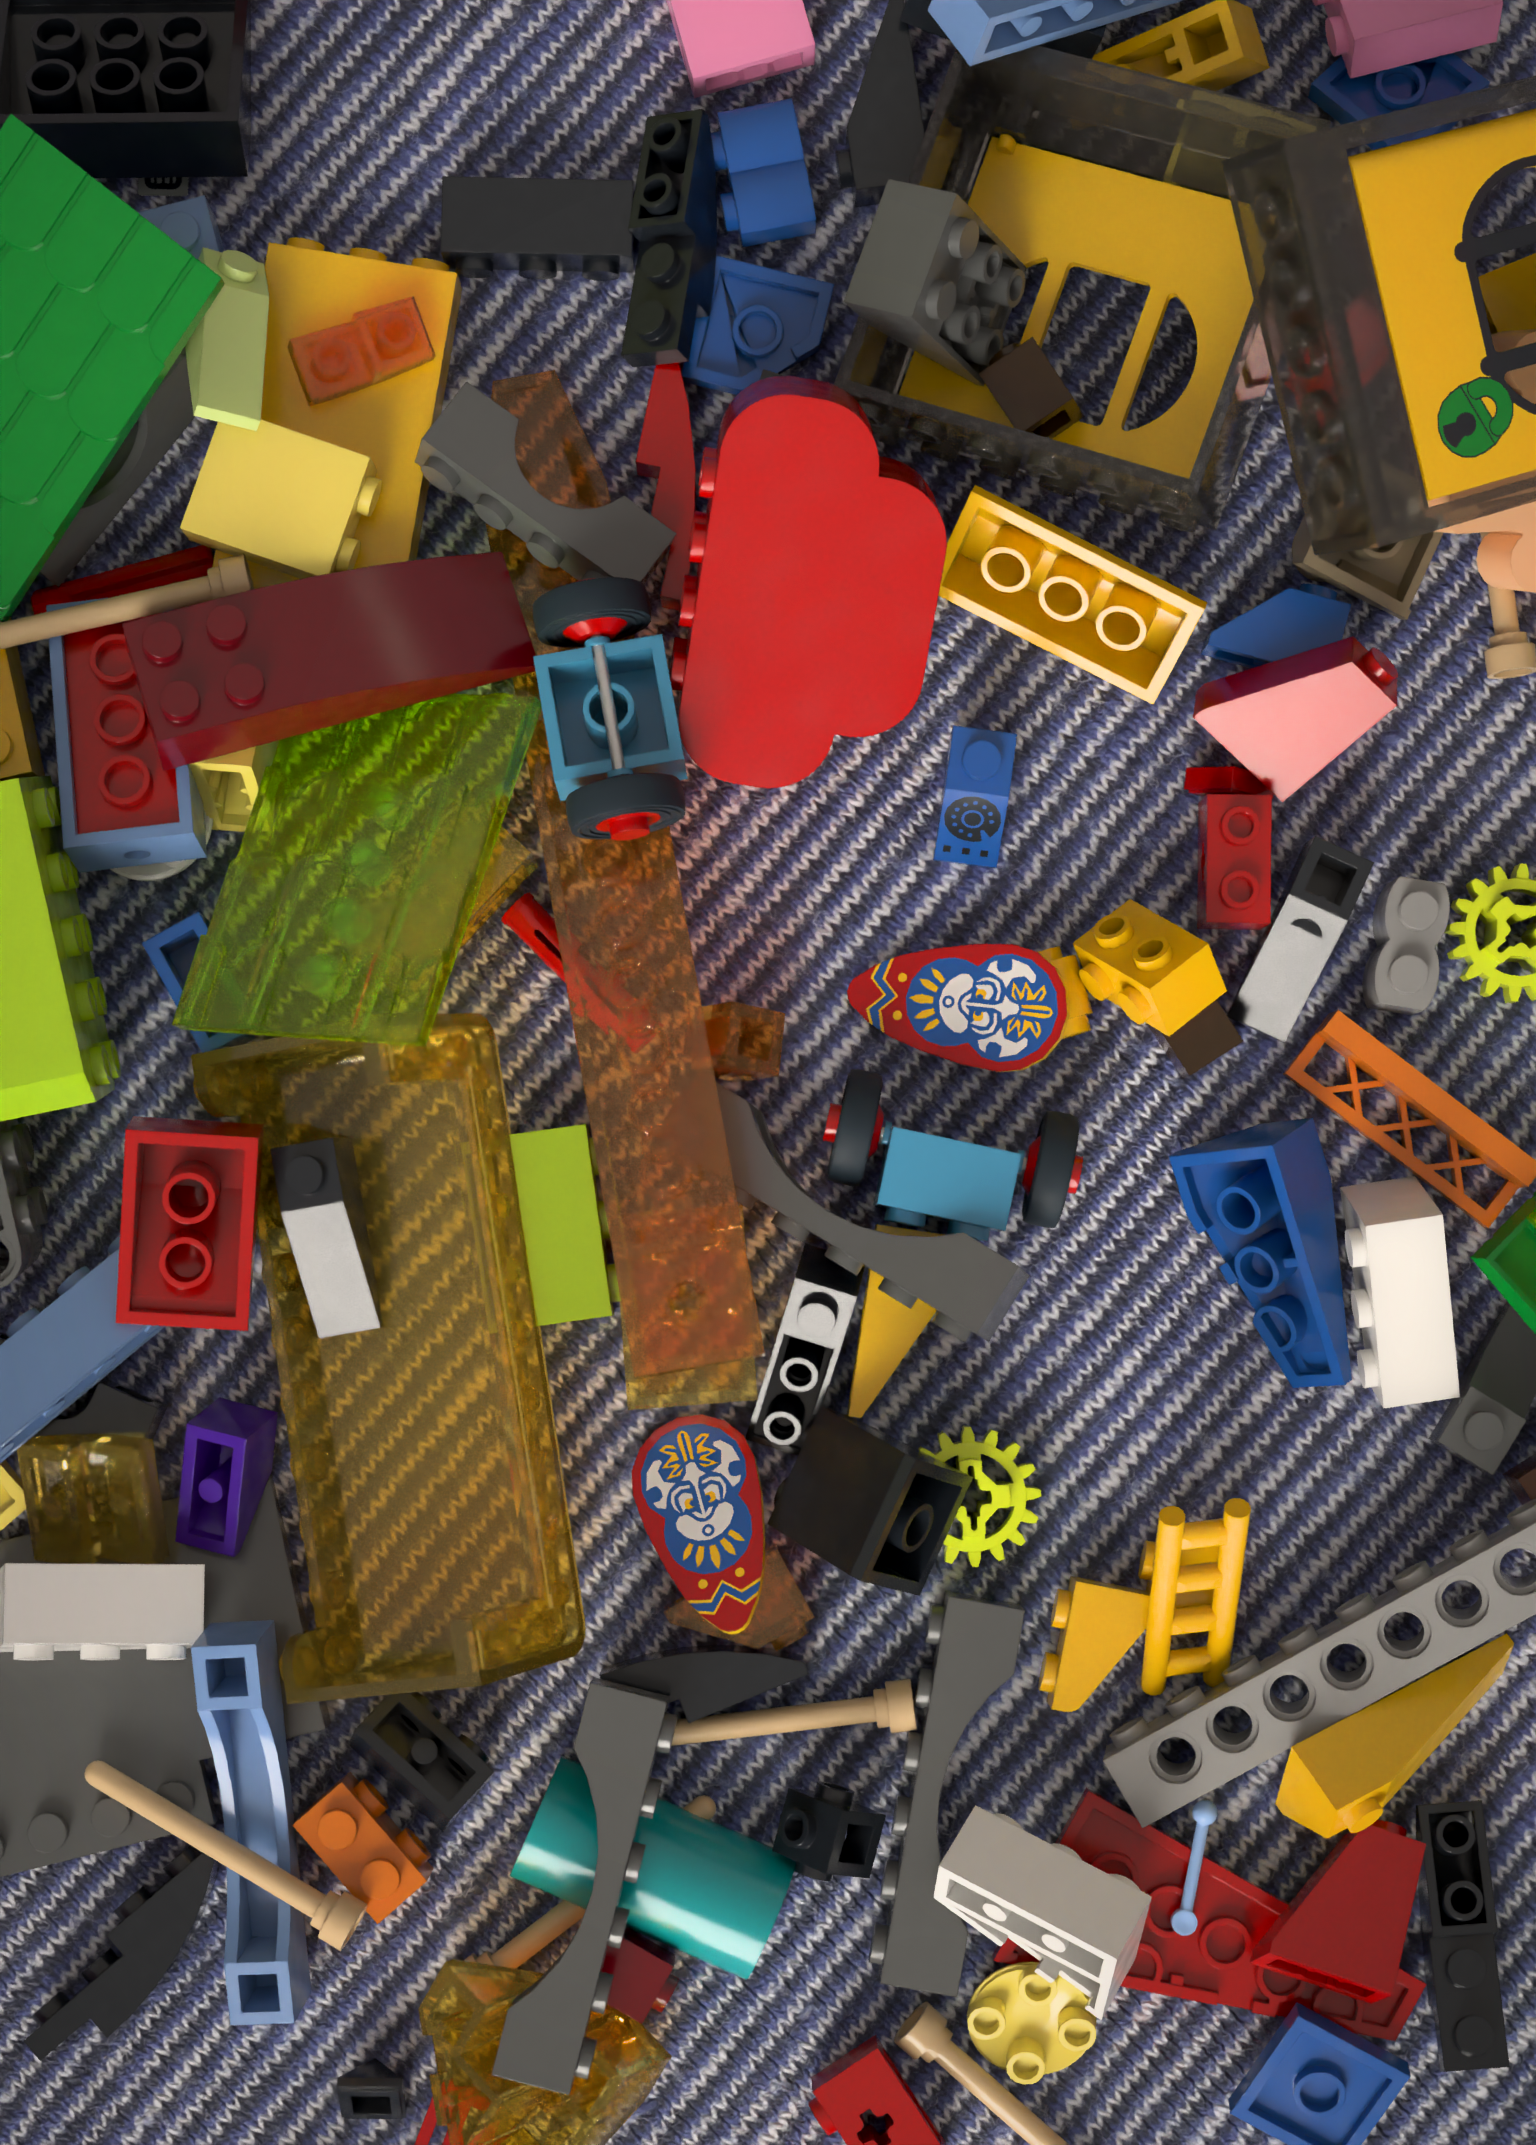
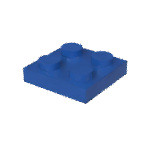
[1228,2002,1411,2145]

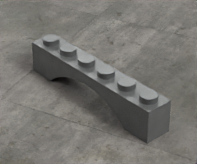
[655,1070,1030,1343]
[869,1591,1025,1997]
[492,1677,678,2095]

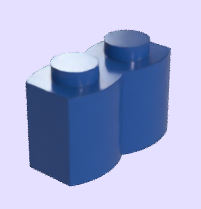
[711,98,816,247]

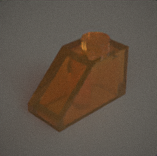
[663,1544,814,1651]

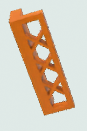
[1283,1010,1536,1228]

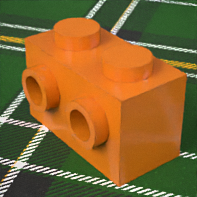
[292,1772,434,1924]

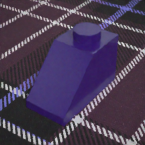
[175,1397,278,1557]

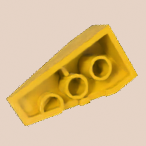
[1275,1633,1514,1839]

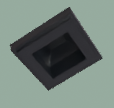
[337,2058,407,2119]

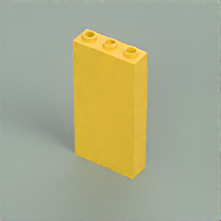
[212,237,462,589]

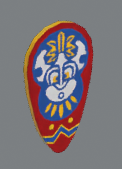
[847,944,1070,1072]
[632,1414,765,1634]

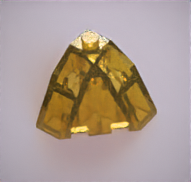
[418,1959,672,2145]

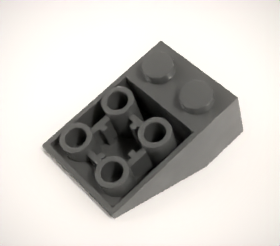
[843,179,1027,386]

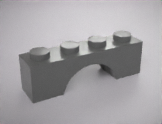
[39,354,195,587]
[415,381,676,584]

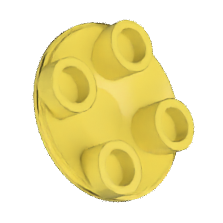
[967,1962,1096,2085]

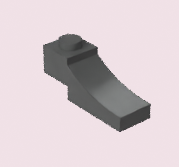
[1428,1301,1536,1475]

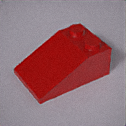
[116,1116,264,1331]

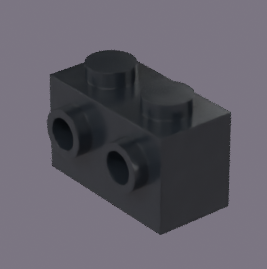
[349,1683,494,1832]

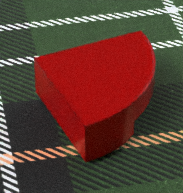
[1184,766,1274,799]

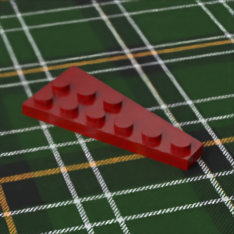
[992,1787,1427,2041]

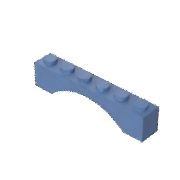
[191,1620,311,2025]

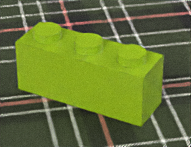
[509,1124,624,1326]

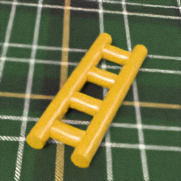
[1140,1498,1251,1696]

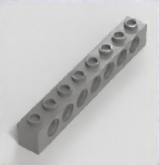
[1103,1499,1536,1828]

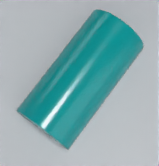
[510,1755,796,1980]

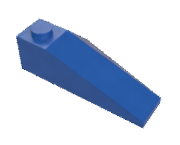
[1169,1118,1352,1388]

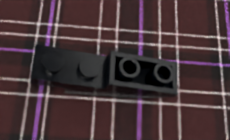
[621,109,717,367]
[1416,1800,1510,2072]
[24,1845,220,2061]

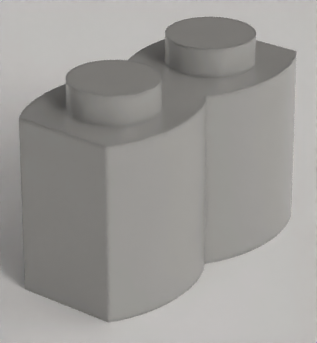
[1362,876,1450,1015]

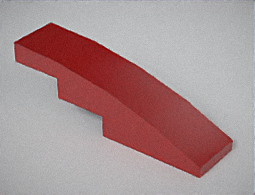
[636,363,697,611]

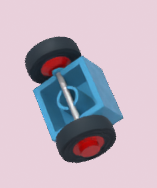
[533,577,688,841]
[823,1069,1083,1241]

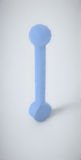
[1171,1800,1218,1936]

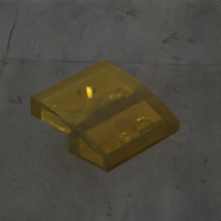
[17,1434,170,1564]

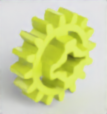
[1444,863,1536,1003]
[918,1426,1041,1567]

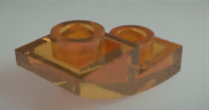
[287,296,436,407]

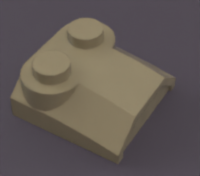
[1292,447,1443,620]

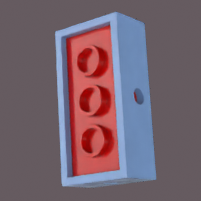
[46,598,207,873]

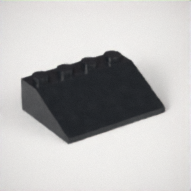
[0,0,251,178]

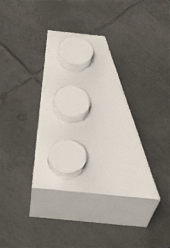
[1340,1176,1460,1408]
[0,1563,205,1660]
[933,1805,1152,2020]

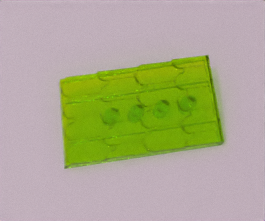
[172,693,542,1047]

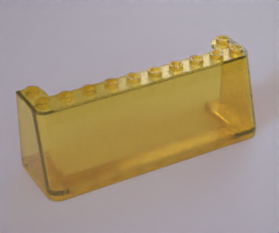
[191,1013,586,1704]

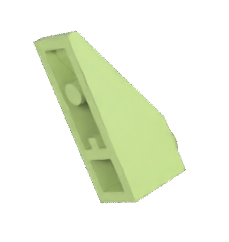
[185,247,269,431]

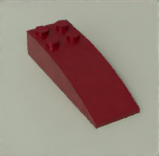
[122,552,536,771]

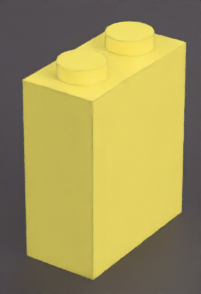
[180,419,382,579]

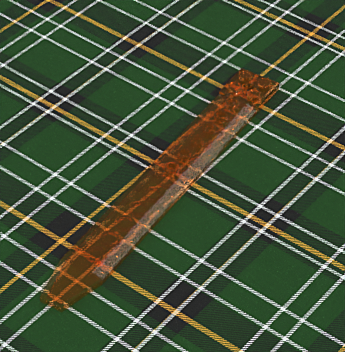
[486,370,765,1380]

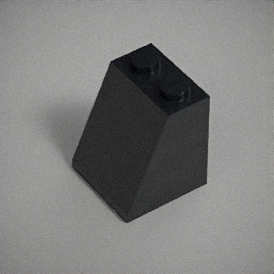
[767,1406,973,1596]

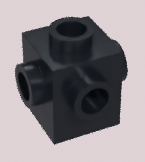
[772,1781,886,1881]

